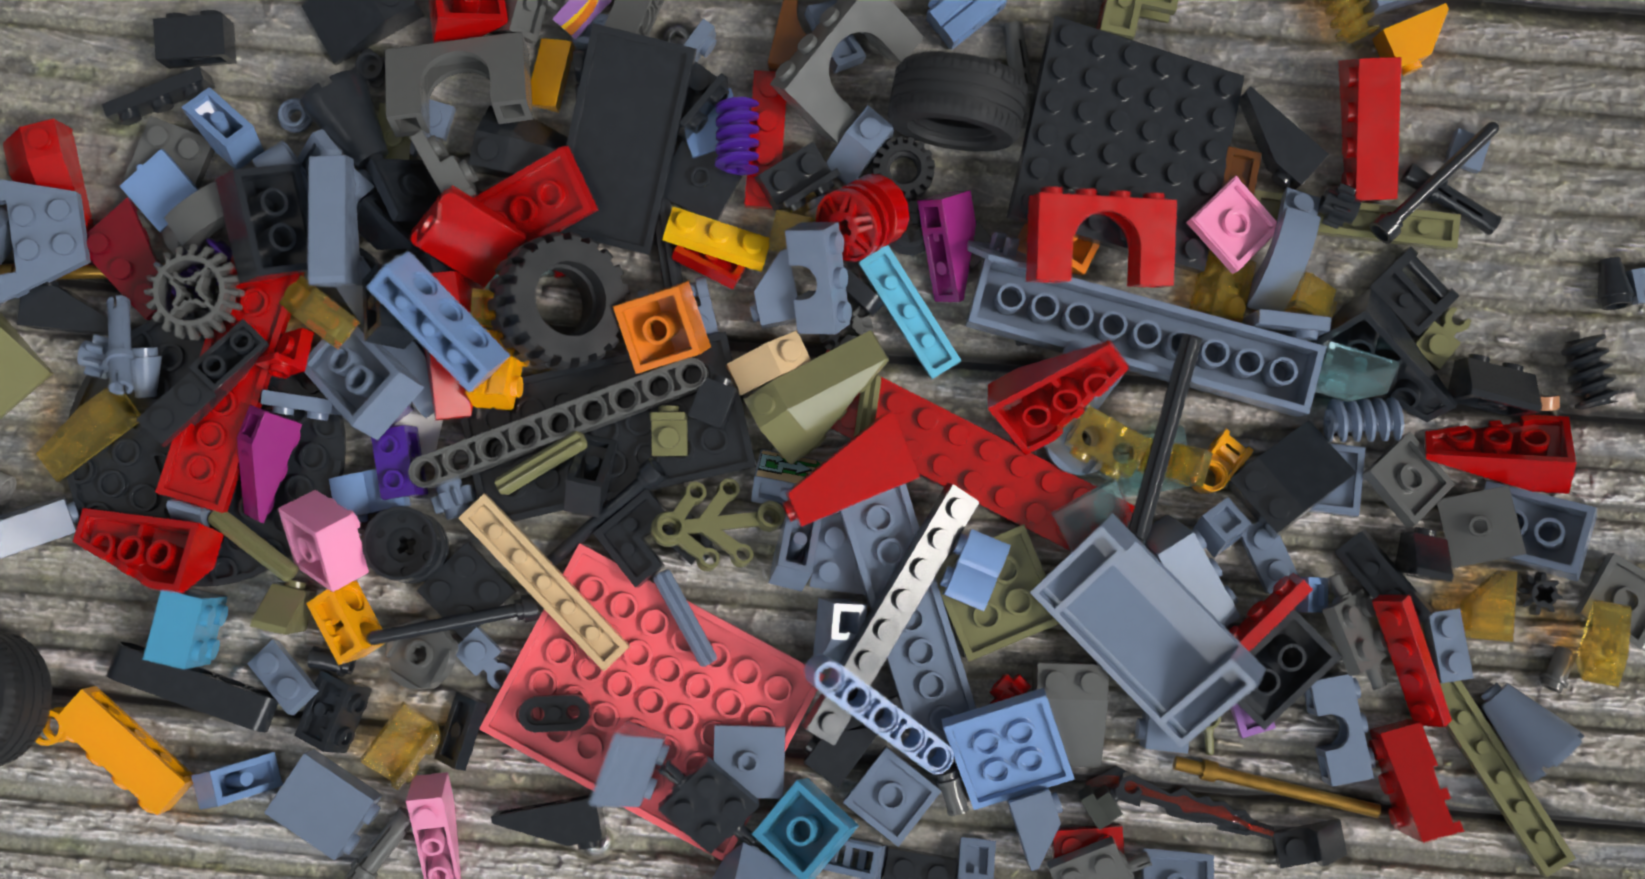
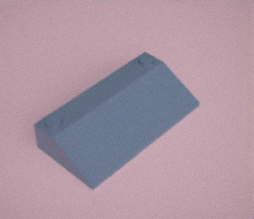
[1030,513,1266,748]

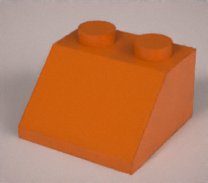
[613,281,711,374]

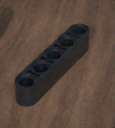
[106,641,278,732]

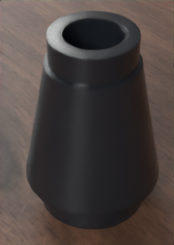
[1597,257,1635,310]

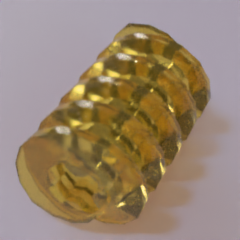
[1319,0,1381,44]

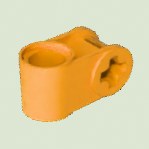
[1189,428,1254,494]

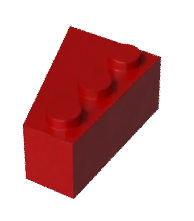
[1369,719,1465,843]

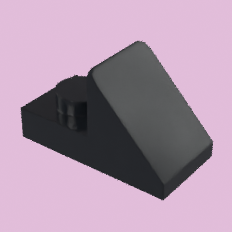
[1270,819,1347,869]

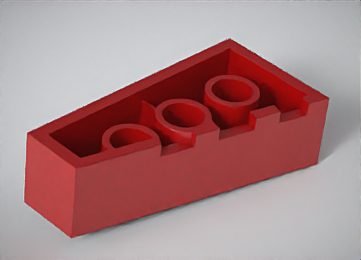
[1338,57,1402,200]

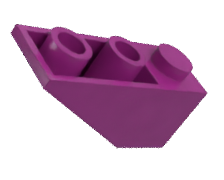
[237,405,302,523]

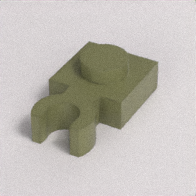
[1414,307,1471,371]

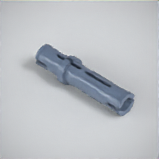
[105,295,136,395]

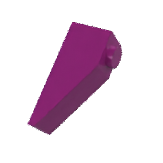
[917,190,976,302]

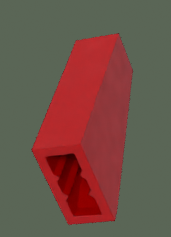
[782,411,920,527]

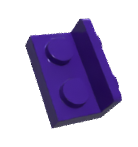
[371,425,428,500]

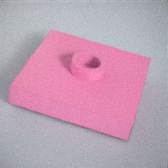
[1186,176,1277,274]

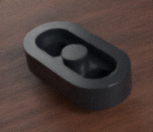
[519,694,591,733]

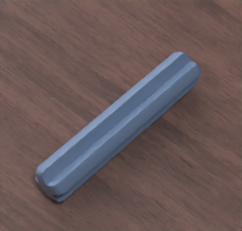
[653,570,717,667]

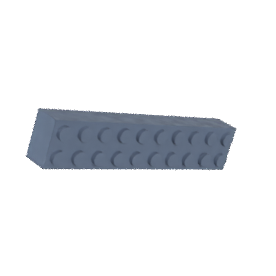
[965,258,1327,417]

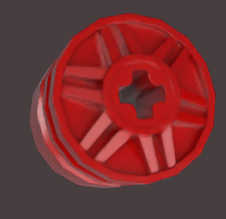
[815,174,909,262]

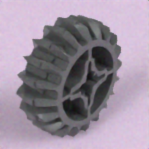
[143,244,246,341]

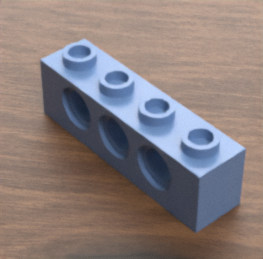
[367,251,510,393]

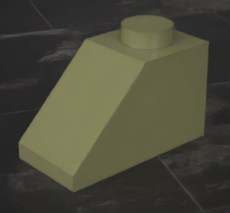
[250,579,316,635]

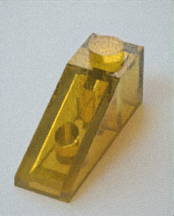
[36,388,141,482]

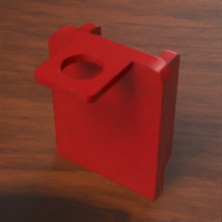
[411,185,526,288]

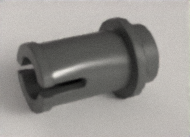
[1540,646,1578,693]
[936,768,969,816]

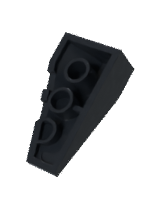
[469,105,568,179]
[1311,288,1457,422]

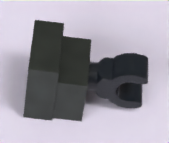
[1078,772,1142,830]

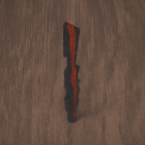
[1084,766,1274,840]

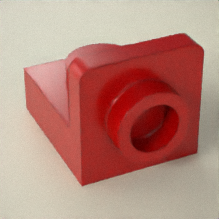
[256,327,314,378]

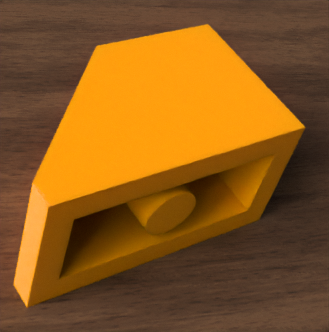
[1372,3,1449,76]

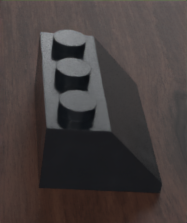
[215,163,309,284]

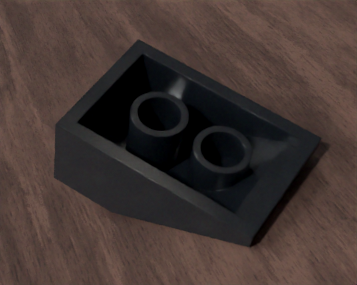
[302,0,425,66]
[1227,420,1356,539]
[1237,609,1342,731]

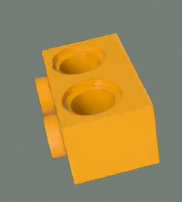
[306,580,385,665]

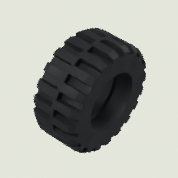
[487,232,630,371]

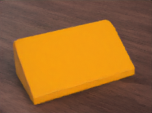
[531,39,575,113]

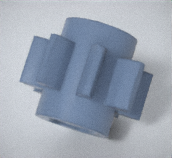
[77,334,109,379]
[430,479,477,520]

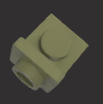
[650,406,688,457]

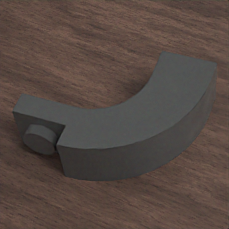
[161,181,226,257]

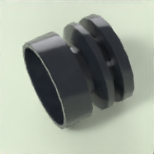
[362,506,449,584]

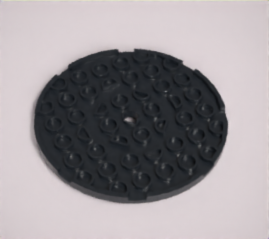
[65,310,346,587]

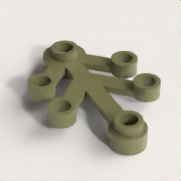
[651,478,785,572]

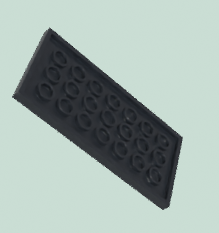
[460,331,757,522]

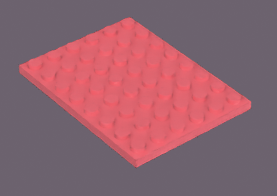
[479,543,825,861]

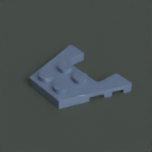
[0,179,91,307]

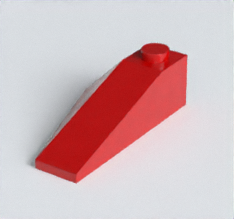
[2,119,94,262]
[72,508,224,594]

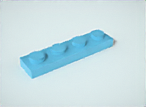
[858,245,962,380]

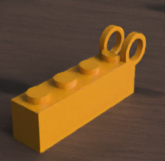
[35,686,194,815]

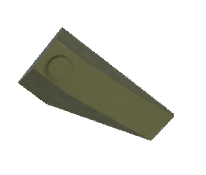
[744,330,889,465]

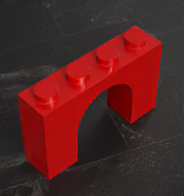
[1026,187,1177,288]

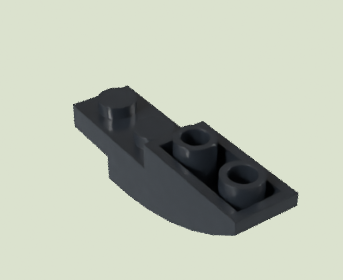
[136,319,269,447]

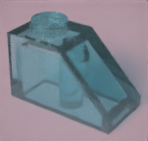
[1315,341,1399,402]

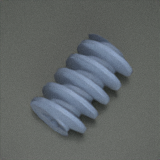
[1323,398,1404,442]

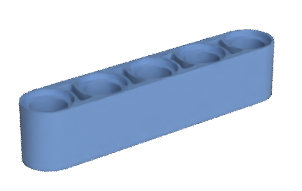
[804,655,953,774]

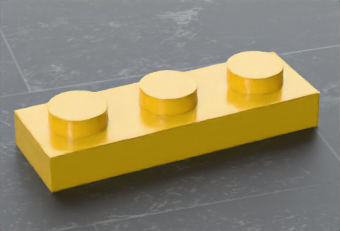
[662,206,772,272]

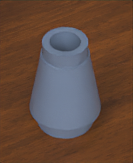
[131,347,162,398]

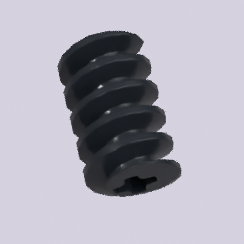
[1561,334,1620,410]

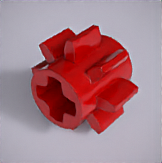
[989,673,1032,704]

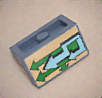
[751,449,824,507]

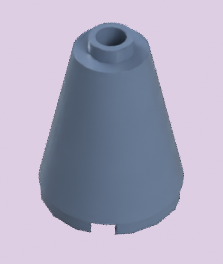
[1481,683,1585,783]

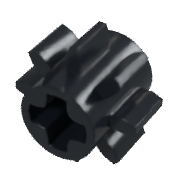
[1318,183,1361,229]
[1513,572,1563,615]

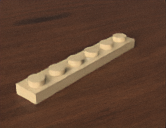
[459,494,630,671]

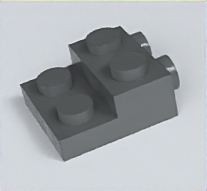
[410,131,479,198]

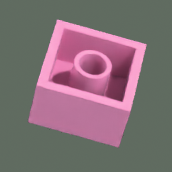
[278,490,369,592]

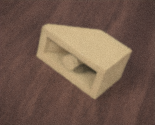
[725,330,811,397]

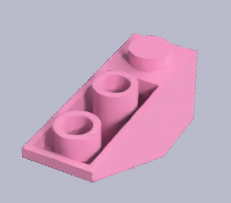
[406,772,461,879]

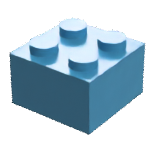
[143,588,228,669]
[752,778,859,879]

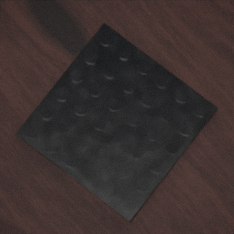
[1006,16,1245,274]

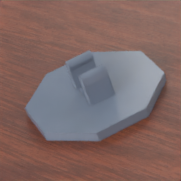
[967,232,1027,268]

